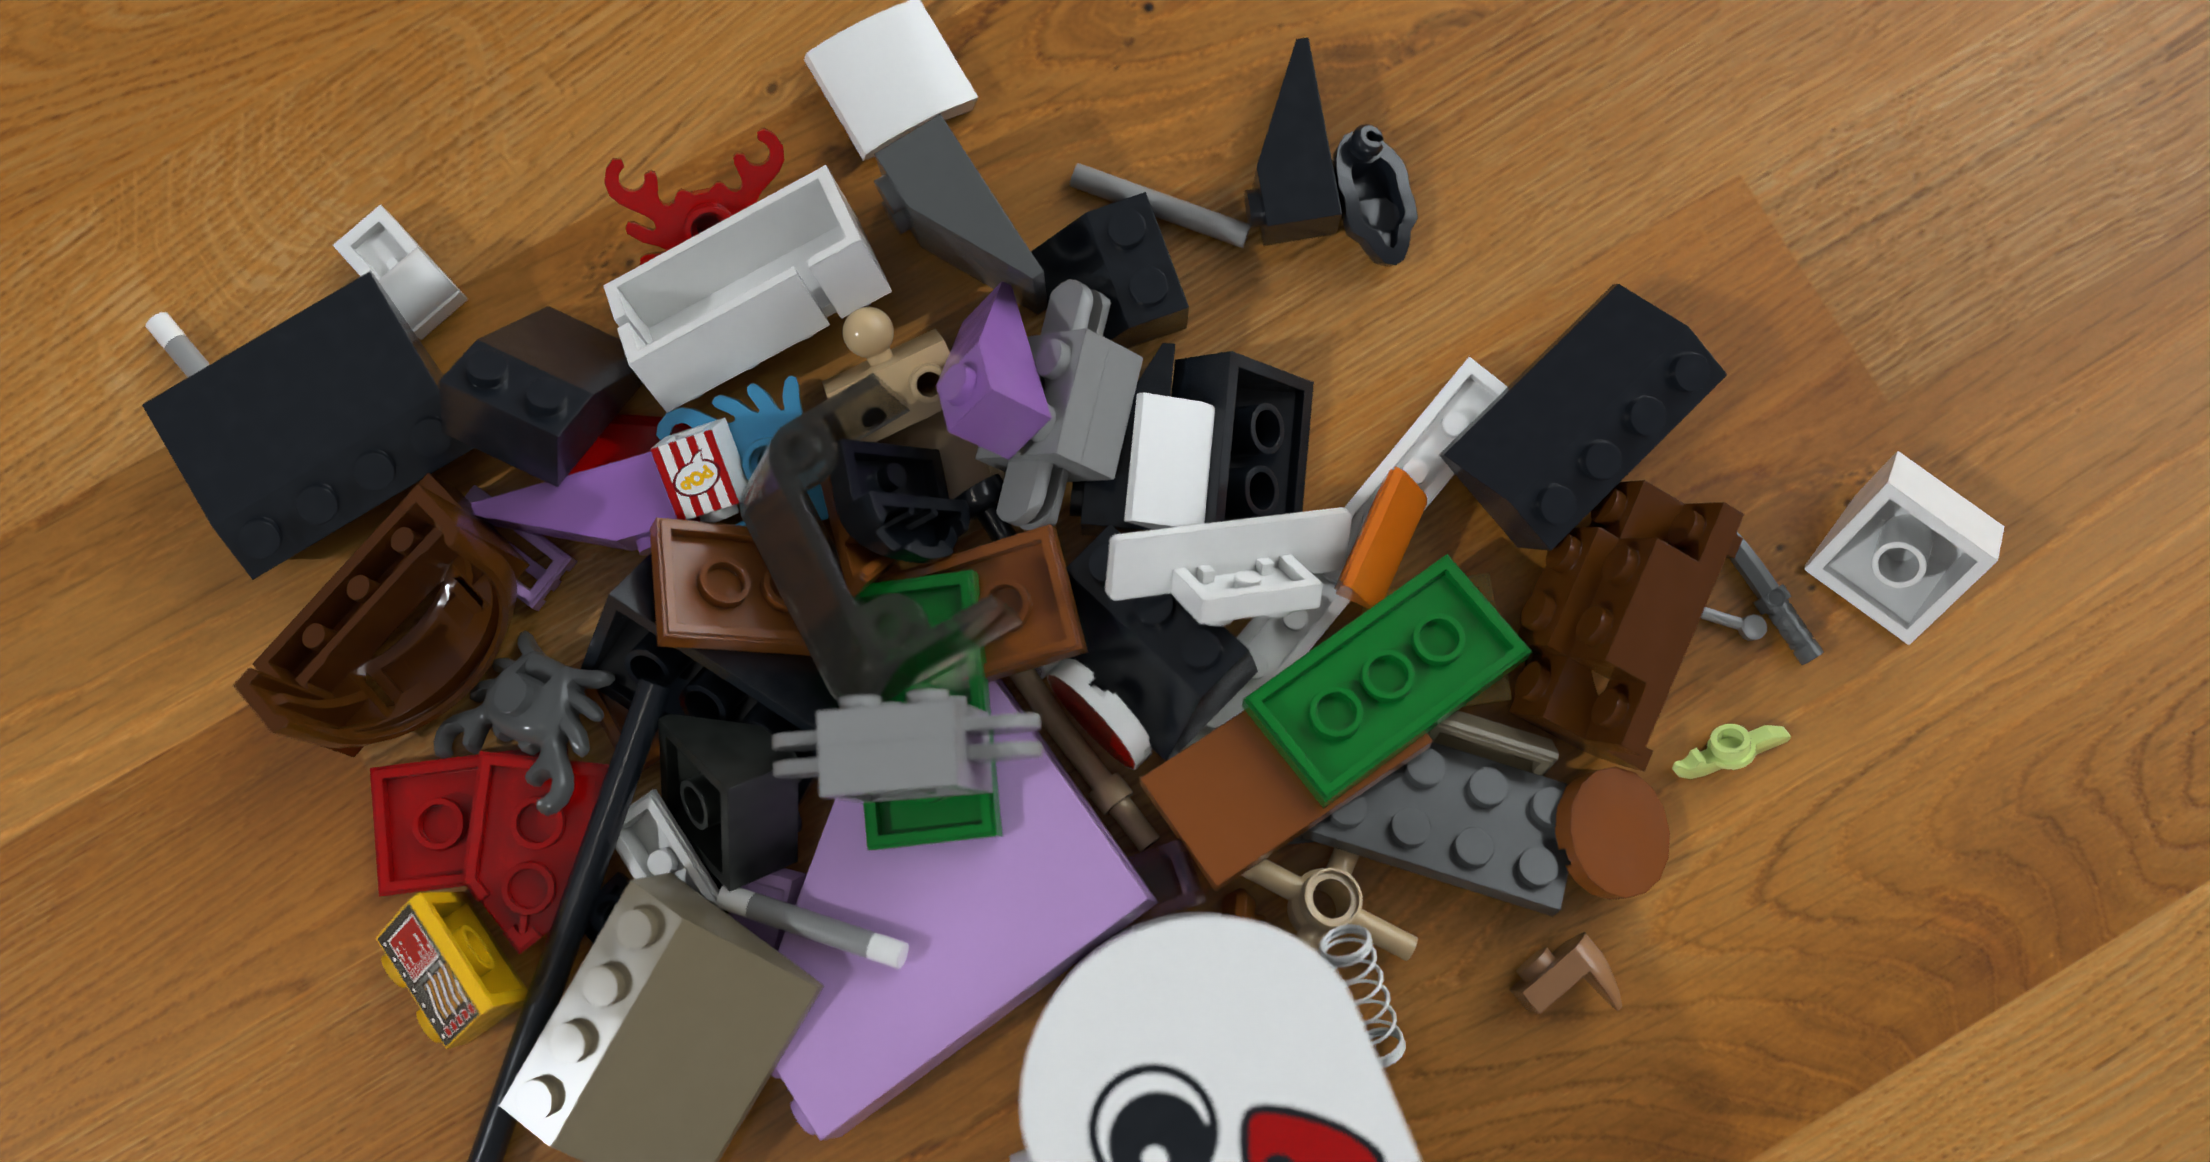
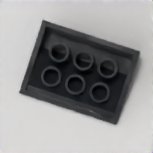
[142,270,474,580]

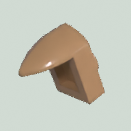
[1509,932,1622,1014]

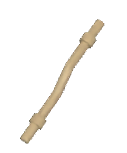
[1009,668,1161,853]

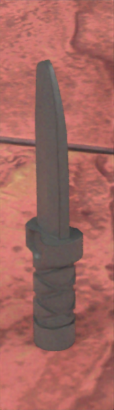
[1729,532,1824,665]

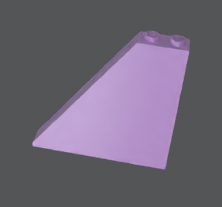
[771,679,1158,1141]

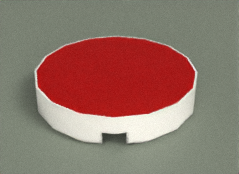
[1047,658,1152,770]

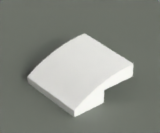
[804,0,978,161]

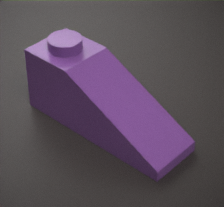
[936,281,1052,460]
[471,452,690,555]

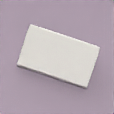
[1124,393,1215,530]
[615,789,720,905]

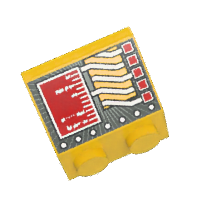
[376,891,528,1049]

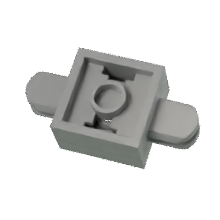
[975,279,1143,531]
[772,689,1043,803]

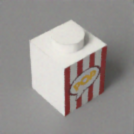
[650,417,752,523]

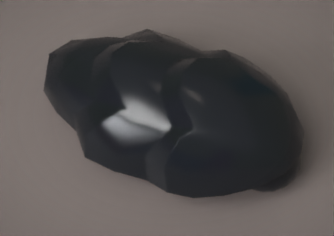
[1332,124,1418,267]

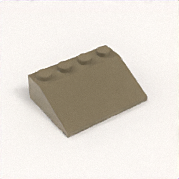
[500,872,824,1162]

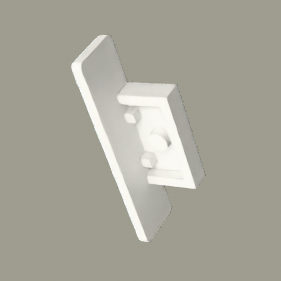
[1105,507,1352,626]

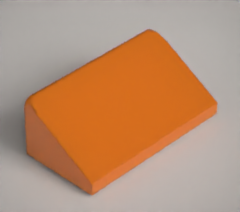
[1334,466,1428,609]

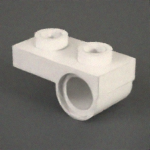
[333,205,468,340]

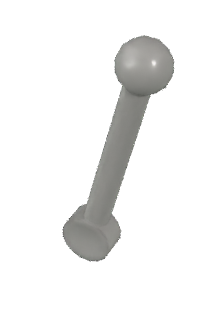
[1701,607,1767,641]

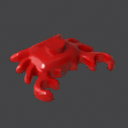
[604,127,785,265]

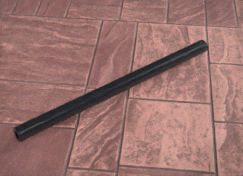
[467,677,672,1162]

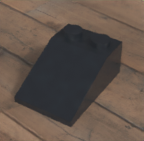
[439,306,643,487]

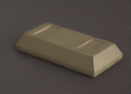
[1427,710,1559,776]

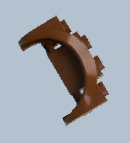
[1509,480,1744,772]

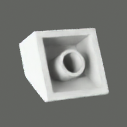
[1804,451,2004,645]

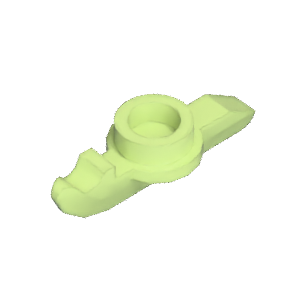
[1672,724,1791,779]

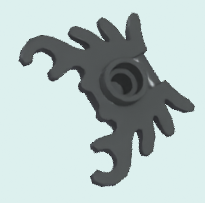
[434,630,615,816]

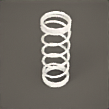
[1319,924,1406,1068]

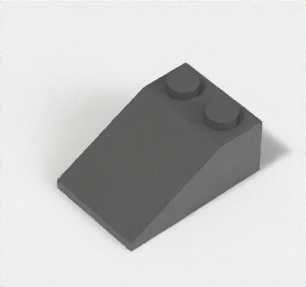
[874,114,1048,315]

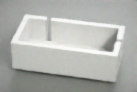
[603,165,892,413]

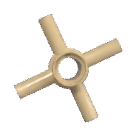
[1241,848,1418,961]

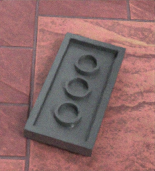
[1302,742,1571,917]

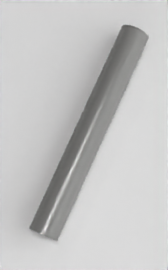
[1070,163,1251,248]

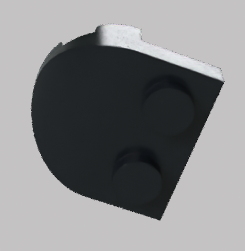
[825,439,970,564]

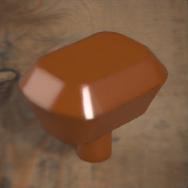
[1221,888,1266,924]

